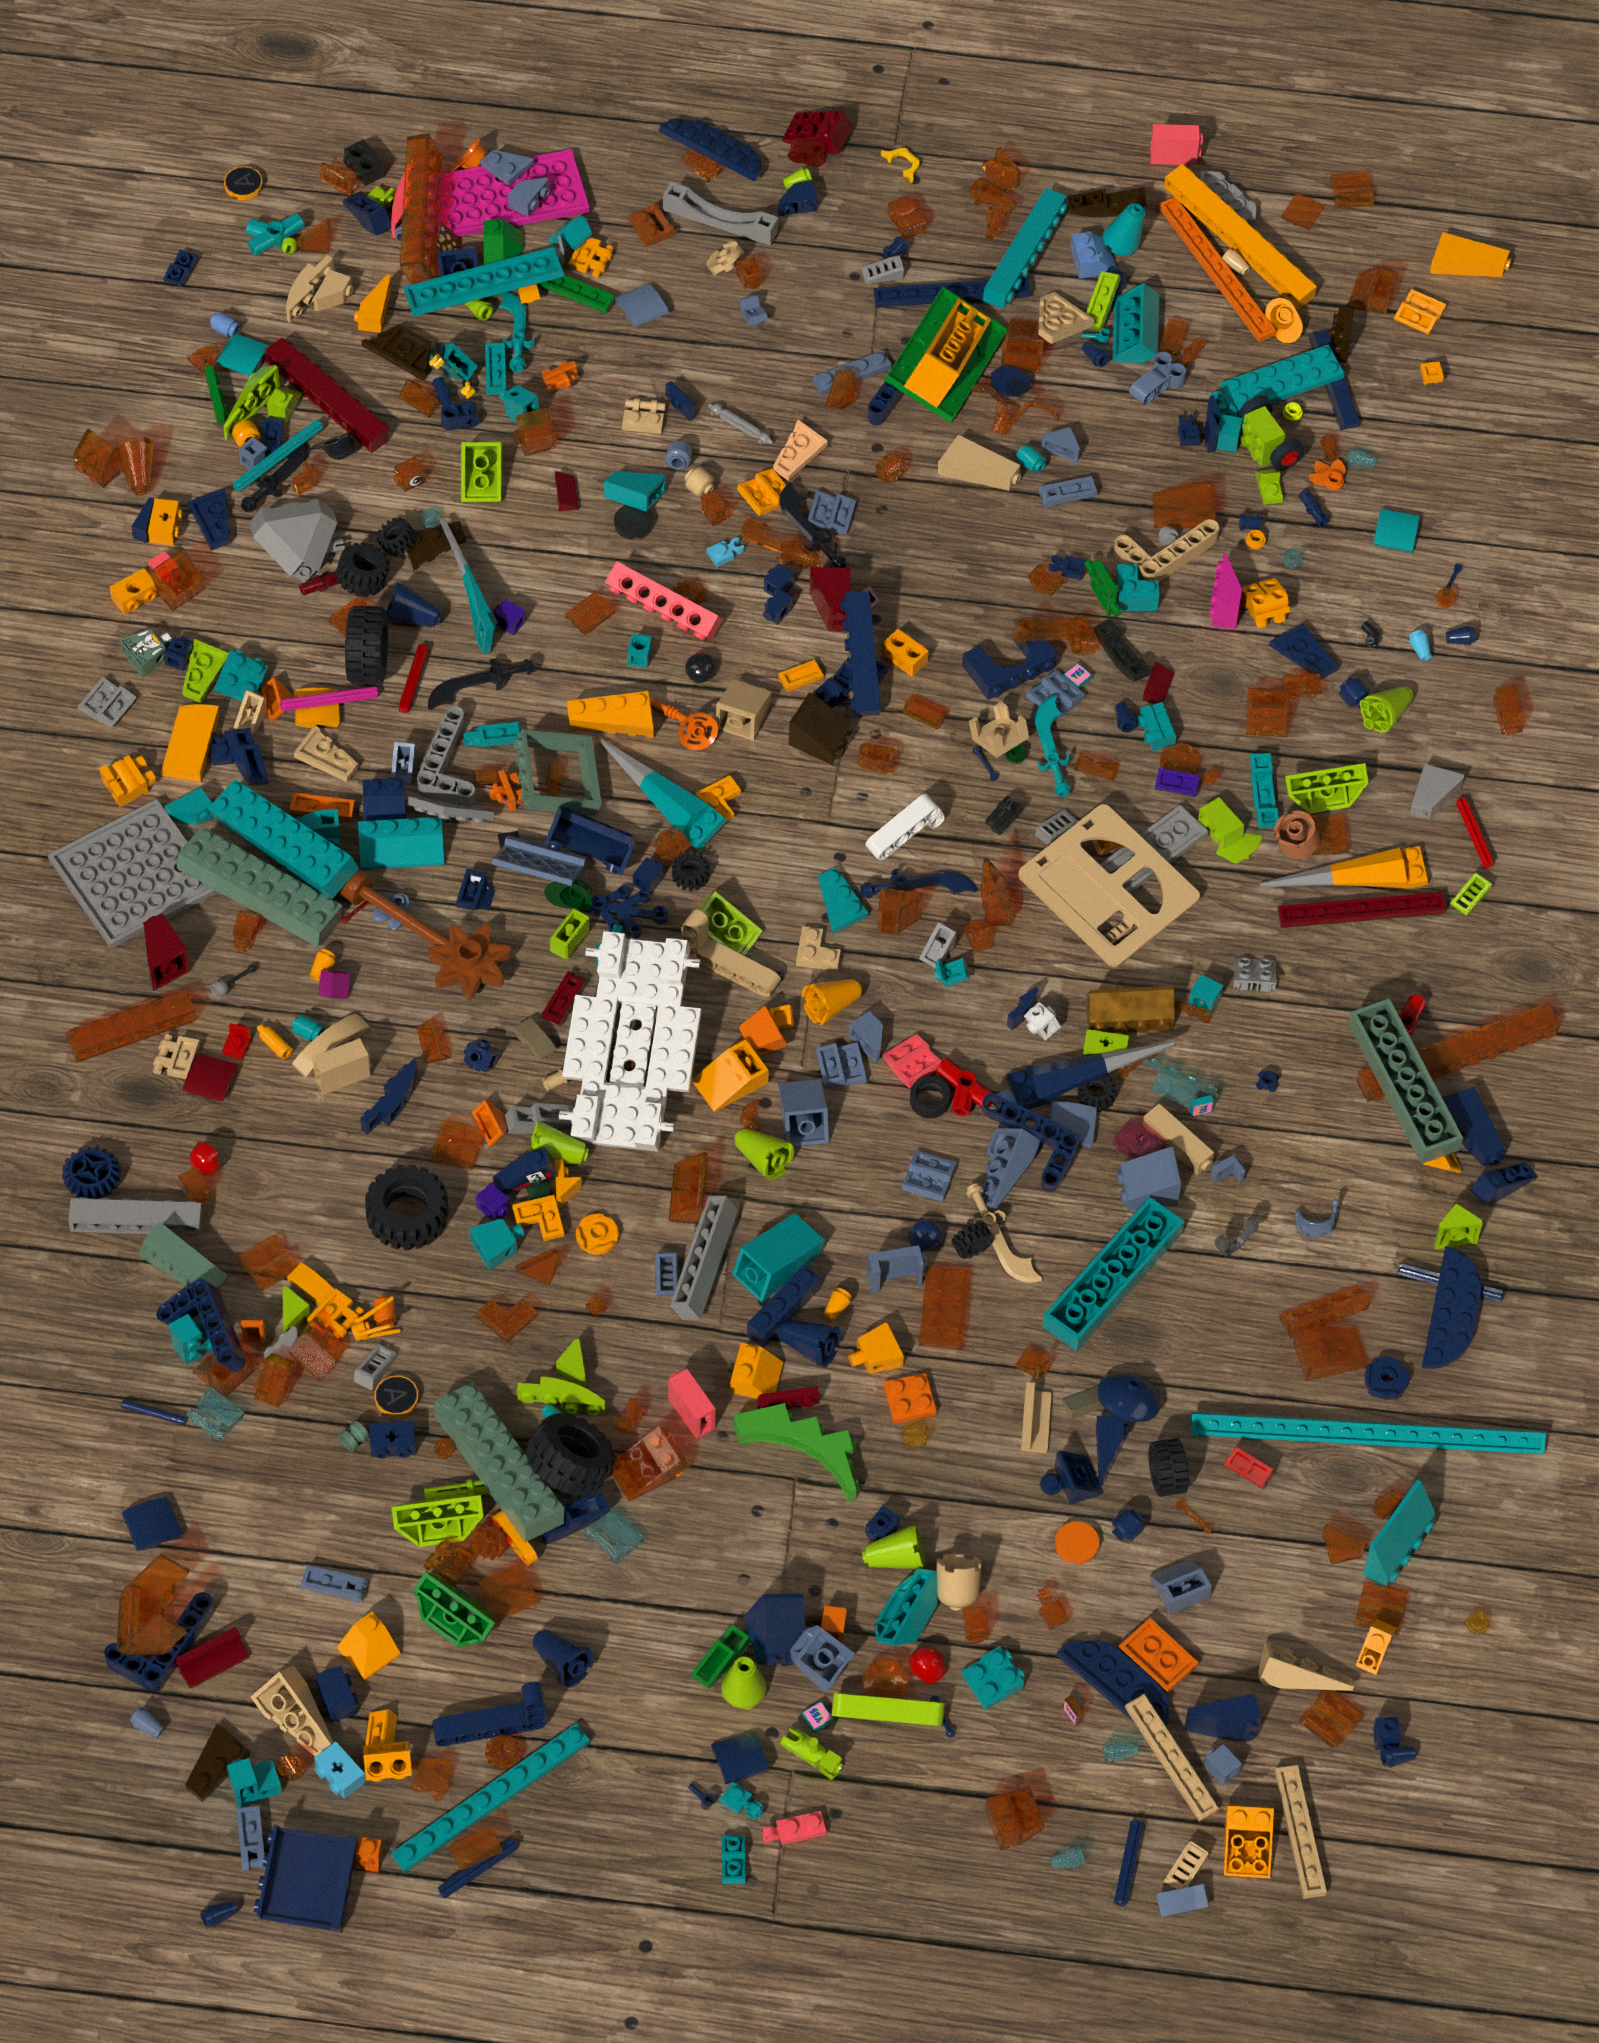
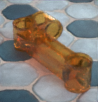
[1012,616,1097,654]

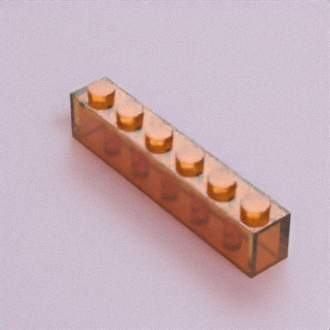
[66,990,197,1063]

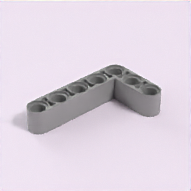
[417,706,475,807]

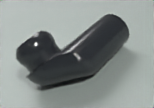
[1361,621,1380,648]

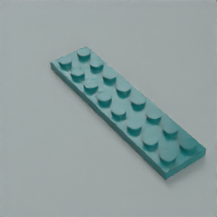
[403,247,564,317]

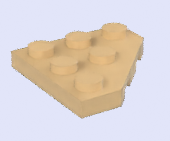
[1038,292,1095,344]

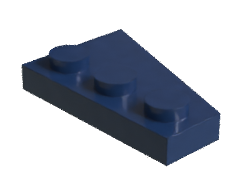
[1269,624,1338,680]

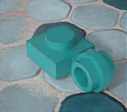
[720,1782,764,1820]

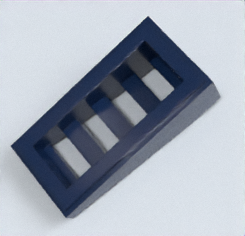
[132,497,154,543]

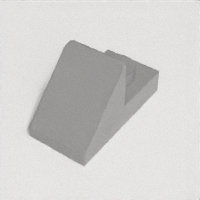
[919,922,957,969]

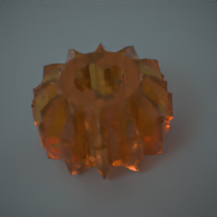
[470,1522,508,1561]

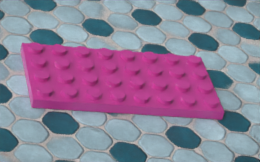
[421,149,590,237]

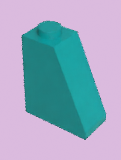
[603,471,666,512]

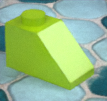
[267,386,303,424]

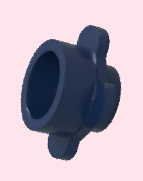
[1256,1071,1279,1092]

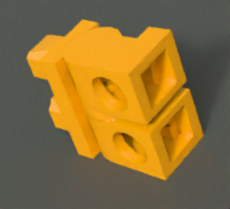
[99,755,156,807]

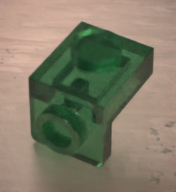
[526,1179,551,1200]

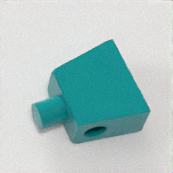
[499,385,542,433]
[469,1219,525,1271]

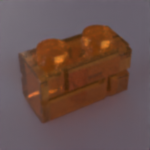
[253,1353,296,1407]

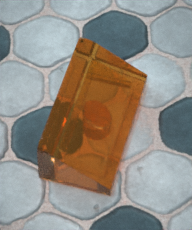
[903,694,950,729]
[416,1018,451,1064]

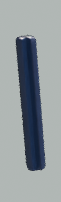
[1114,1820,1144,1907]
[438,1838,518,1898]

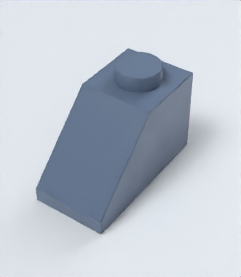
[848,1011,883,1063]

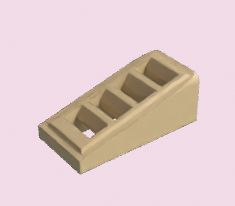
[1163,1841,1209,1890]

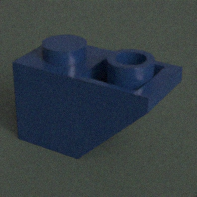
[778,181,817,216]

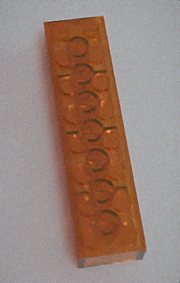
[400,133,444,284]

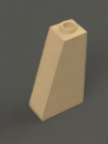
[937,435,1021,491]

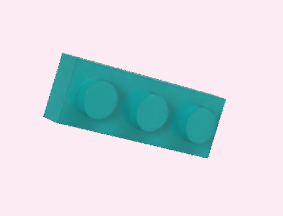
[485,343,506,395]

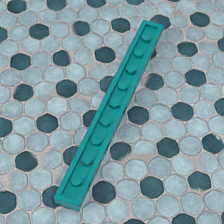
[391,1724,590,1874]

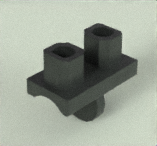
[985,796,1024,835]

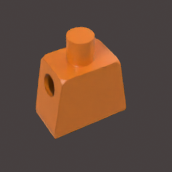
[733,1006,788,1057]

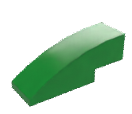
[690,1624,751,1689]

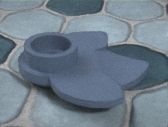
[372,893,410,931]

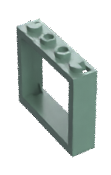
[514,729,602,816]

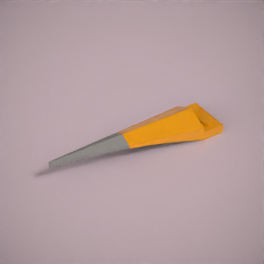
[1260,846,1428,889]

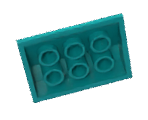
[1363,1480,1436,1589]

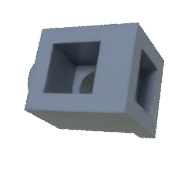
[239,437,267,470]

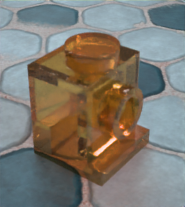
[736,256,763,289]
[701,491,730,526]

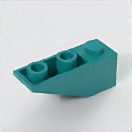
[296,809,340,839]

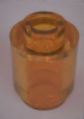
[1372,1489,1405,1521]

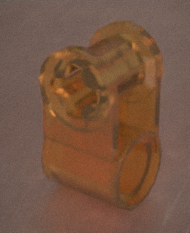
[857,742,898,774]
[233,910,261,952]

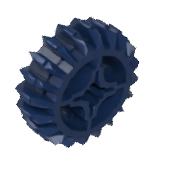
[62,1145,121,1199]

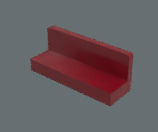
[175,1627,249,1689]

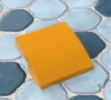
[1394,289,1446,335]
[737,469,786,516]
[294,688,340,728]

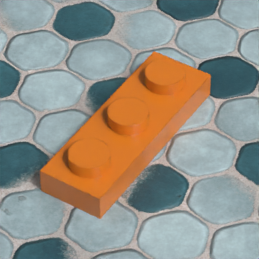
[290,793,355,822]

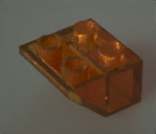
[1348,266,1398,315]
[1246,687,1289,737]
[877,888,923,934]
[193,1349,255,1399]
[985,1786,1045,1850]

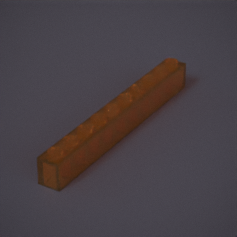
[1356,1003,1560,1102]

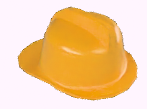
[1265,298,1303,343]

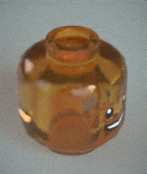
[875,454,905,483]

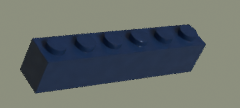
[840,591,881,717]

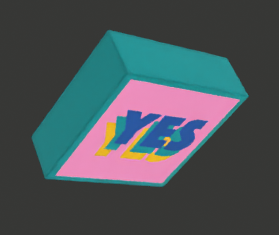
[1063,663,1092,689]
[1189,1095,1214,1117]
[802,1702,833,1733]

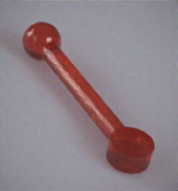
[340,901,371,924]

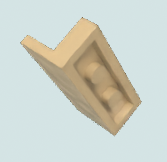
[1021,1382,1051,1453]

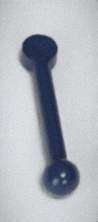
[1441,564,1462,597]
[972,746,998,781]
[930,1696,955,1738]

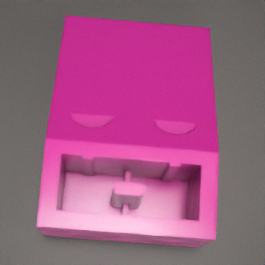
[1209,553,1242,629]

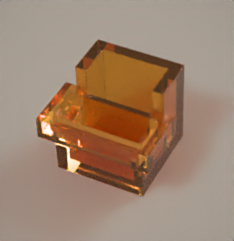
[514,408,557,457]

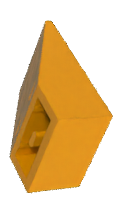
[691,1039,769,1112]
[1224,1804,1274,1878]

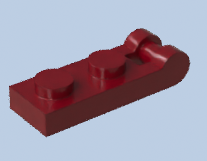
[542,971,588,1026]
[757,1386,819,1410]

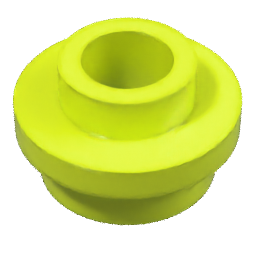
[1283,402,1303,421]

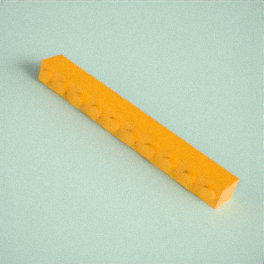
[1164,164,1317,310]

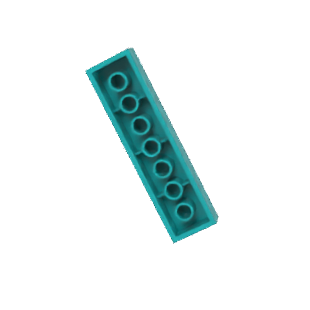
[208,779,359,900]
[1042,1197,1184,1351]

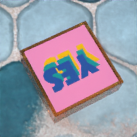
[1063,1695,1084,1726]

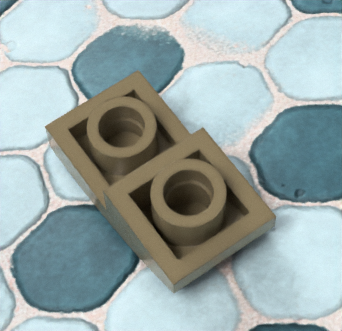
[512,1018,557,1061]

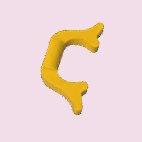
[881,148,919,183]

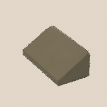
[1062,1387,1103,1420]

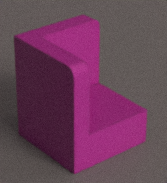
[318,970,350,999]

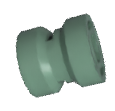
[338,1421,369,1452]

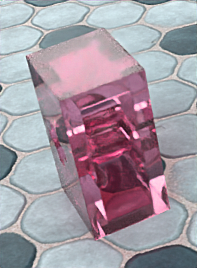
[1113,1119,1164,1160]

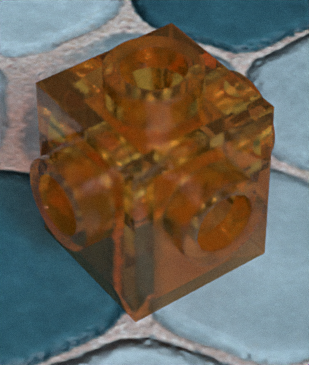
[653,828,690,861]

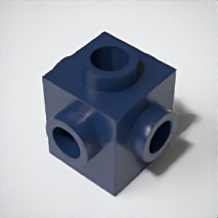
[463,1039,500,1072]

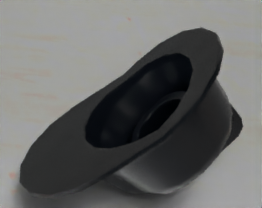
[310,430,355,460]

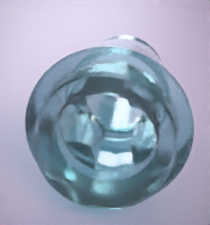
[1346,448,1377,469]
[1103,1741,1138,1763]
[1050,1845,1086,1870]

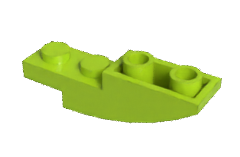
[517,1376,605,1416]

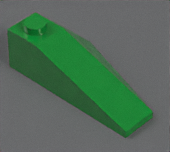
[483,220,523,296]

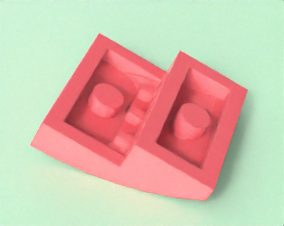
[883,1034,941,1089]

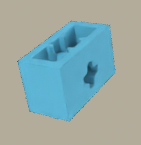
[314,1741,366,1799]

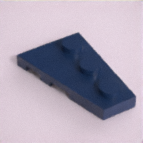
[188,488,229,550]

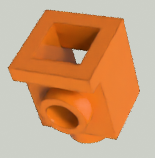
[355,1837,383,1872]

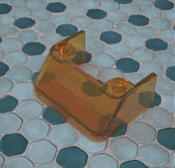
[116,1553,190,1656]

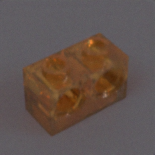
[1493,685,1525,735]

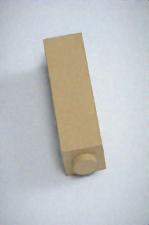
[1142,1104,1214,1176]

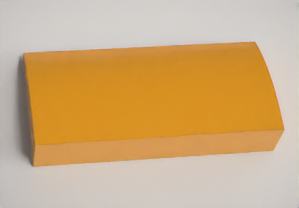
[160,704,220,782]

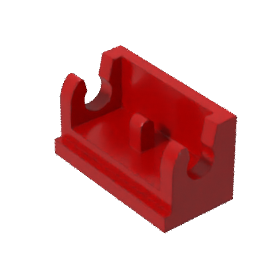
[1224,1446,1274,1490]

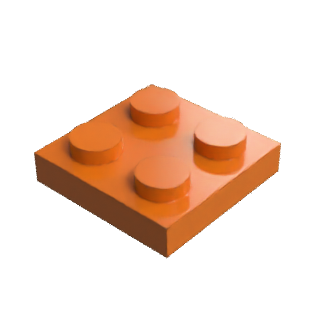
[883,1373,937,1424]

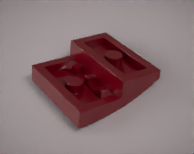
[182,1053,239,1102]

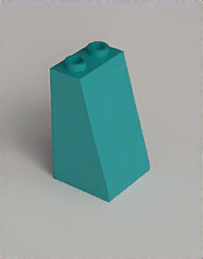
[732,1213,825,1302]

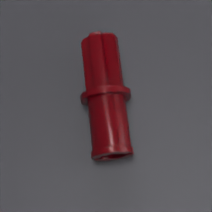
[299,573,338,596]

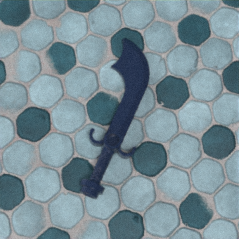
[860,869,978,901]

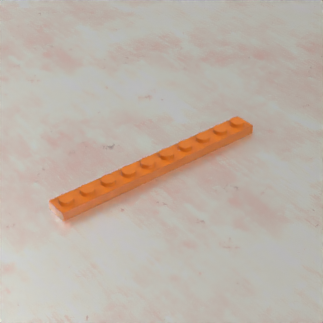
[1159,197,1276,343]

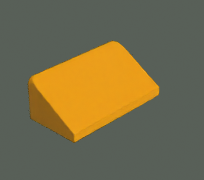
[365,1709,397,1745]

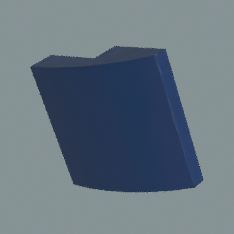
[1204,395,1220,453]
[122,1497,182,1551]
[711,1732,769,1784]

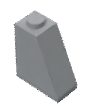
[1410,764,1464,820]

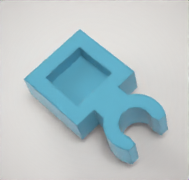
[707,537,745,567]

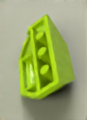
[1285,763,1369,814]
[391,1495,483,1547]

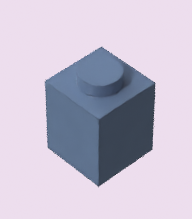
[1205,1744,1242,1786]

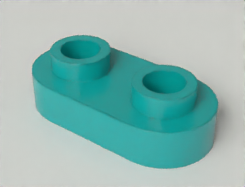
[1208,391,1238,422]

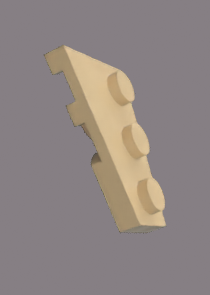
[294,725,358,782]

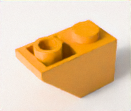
[1355,1619,1397,1675]

